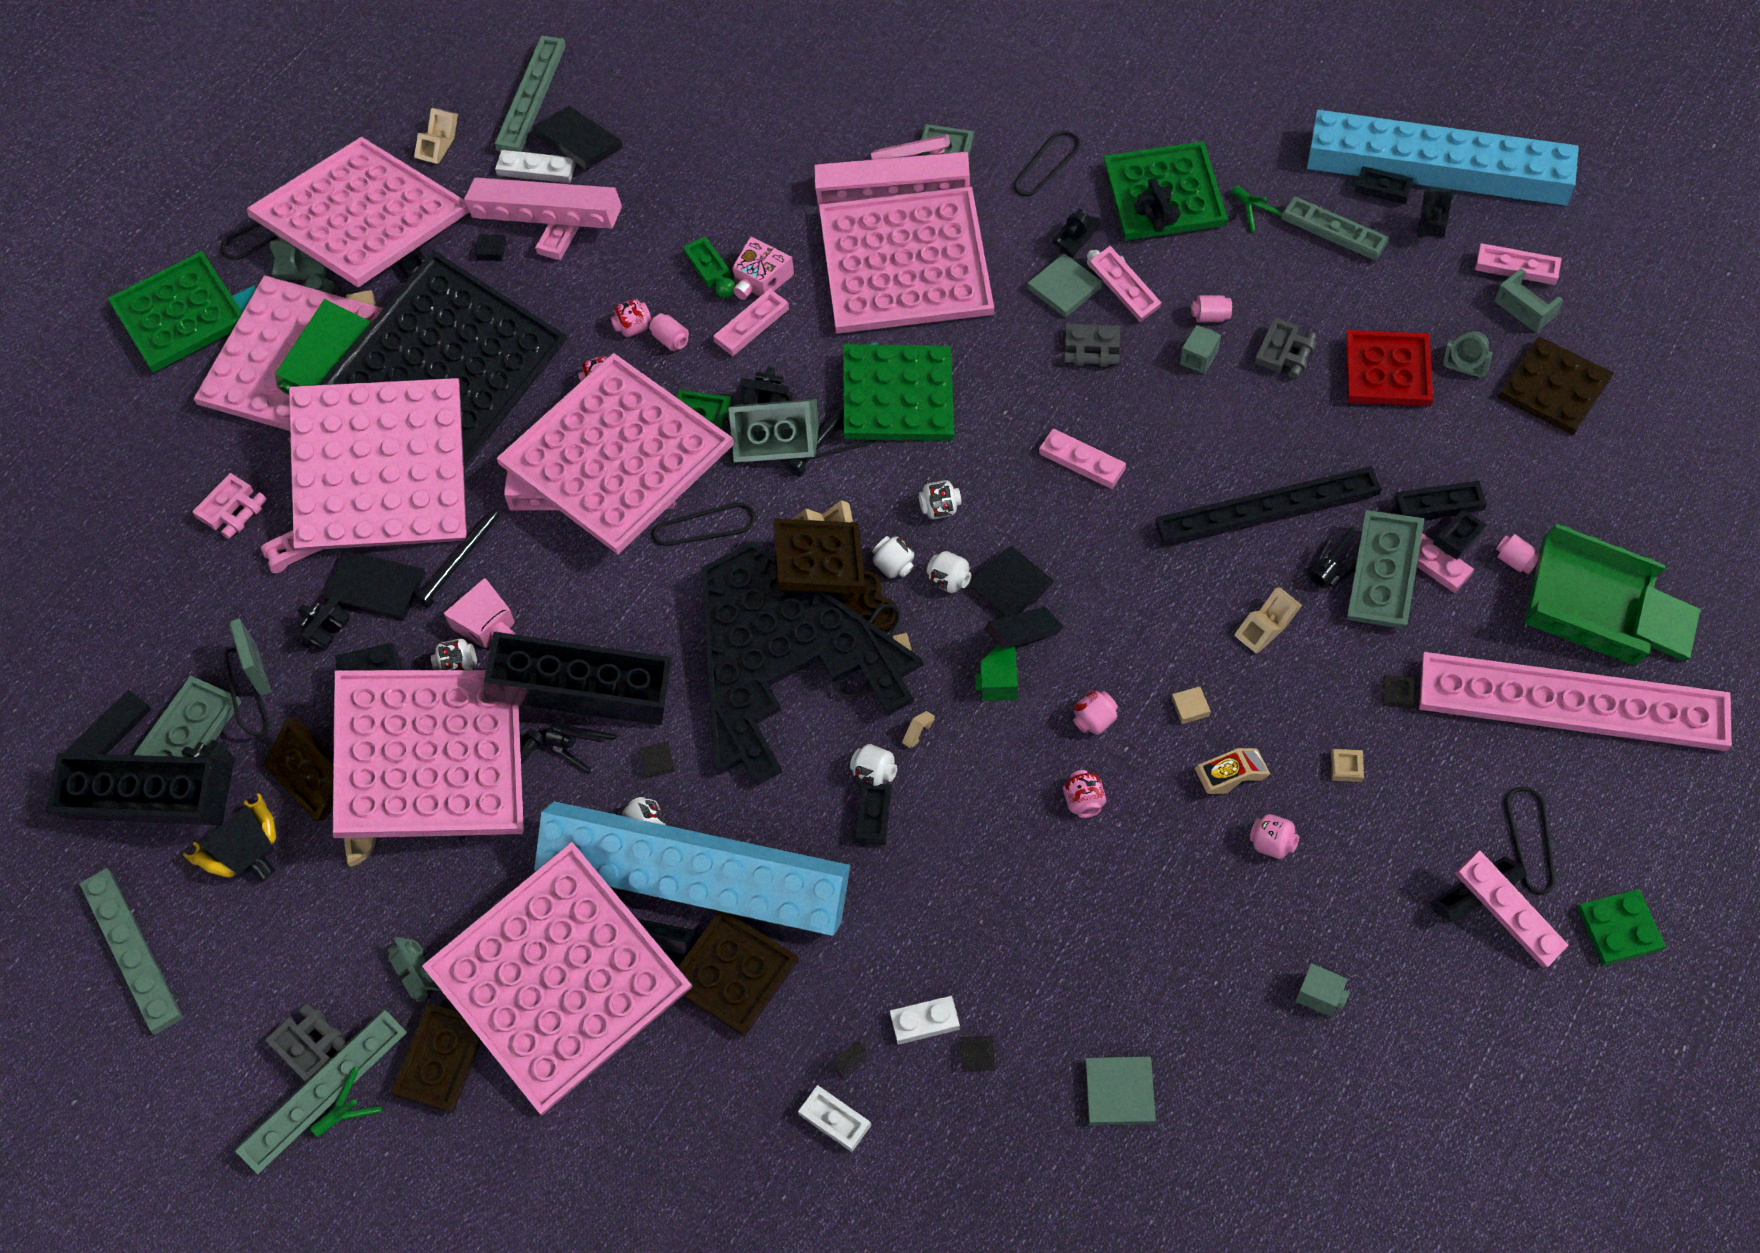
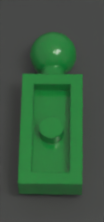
[683,236,736,299]

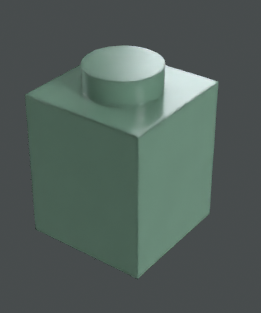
[1180,325,1221,374]
[1295,963,1350,1017]

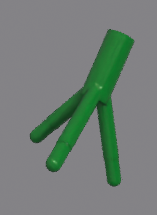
[1232,185,1283,232]
[311,1067,382,1137]

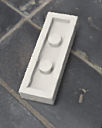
[495,150,576,183]

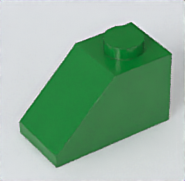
[975,645,1018,701]

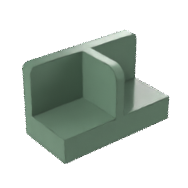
[270,240,327,280]

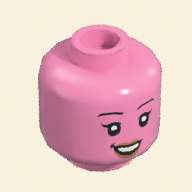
[1250,814,1299,859]

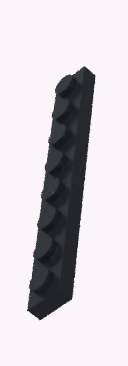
[1155,466,1382,546]

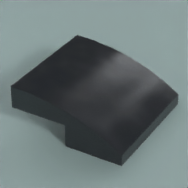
[970,545,1054,616]

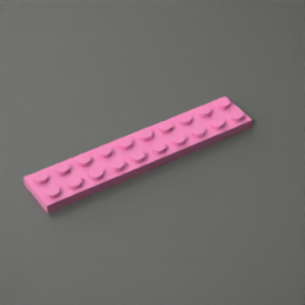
[1419,652,1732,751]

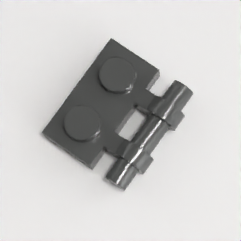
[1254,318,1317,379]
[1065,324,1120,367]
[265,1004,347,1082]

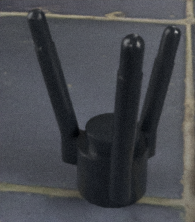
[1308,527,1357,588]
[545,721,617,773]

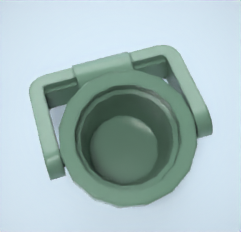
[1443,331,1493,378]

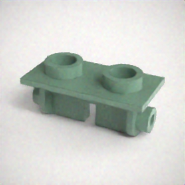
[388,937,441,1002]

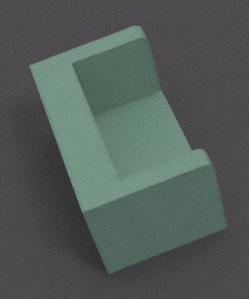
[1495,268,1563,333]

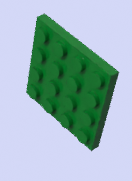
[1103,141,1228,241]
[108,251,242,373]
[843,344,954,441]

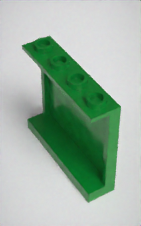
[275,299,372,395]
[1524,524,1666,666]

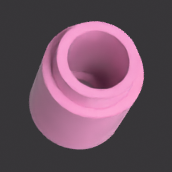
[1191,295,1232,322]
[649,314,689,351]
[1496,534,1539,575]

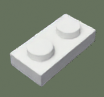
[890,996,960,1045]
[798,1085,871,1152]

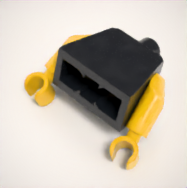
[183,793,276,882]

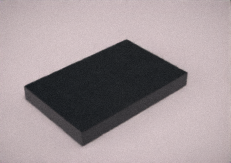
[533,106,622,169]
[323,551,425,621]

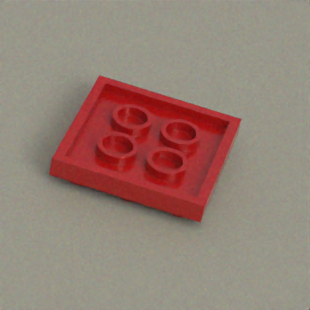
[1346,330,1433,406]

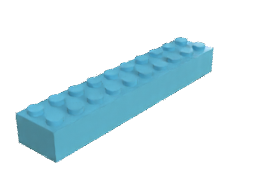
[1307,110,1579,206]
[534,801,850,936]

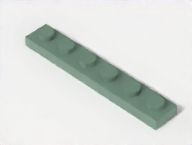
[495,36,566,152]
[79,868,184,1035]
[234,1009,407,1174]

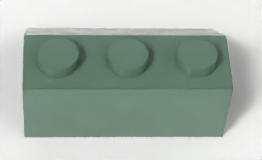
[728,399,819,463]

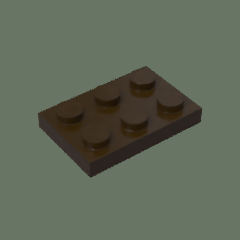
[263,717,334,821]
[391,1003,482,1114]

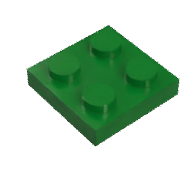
[1577,889,1666,967]

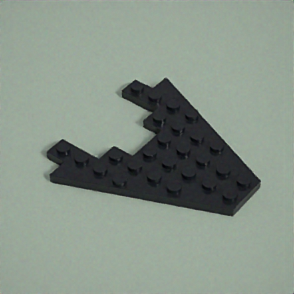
[701,541,924,787]

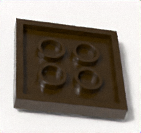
[1498,336,1614,436]
[773,518,865,594]
[678,911,799,1038]

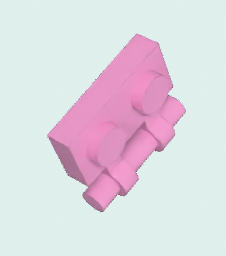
[192,473,267,539]

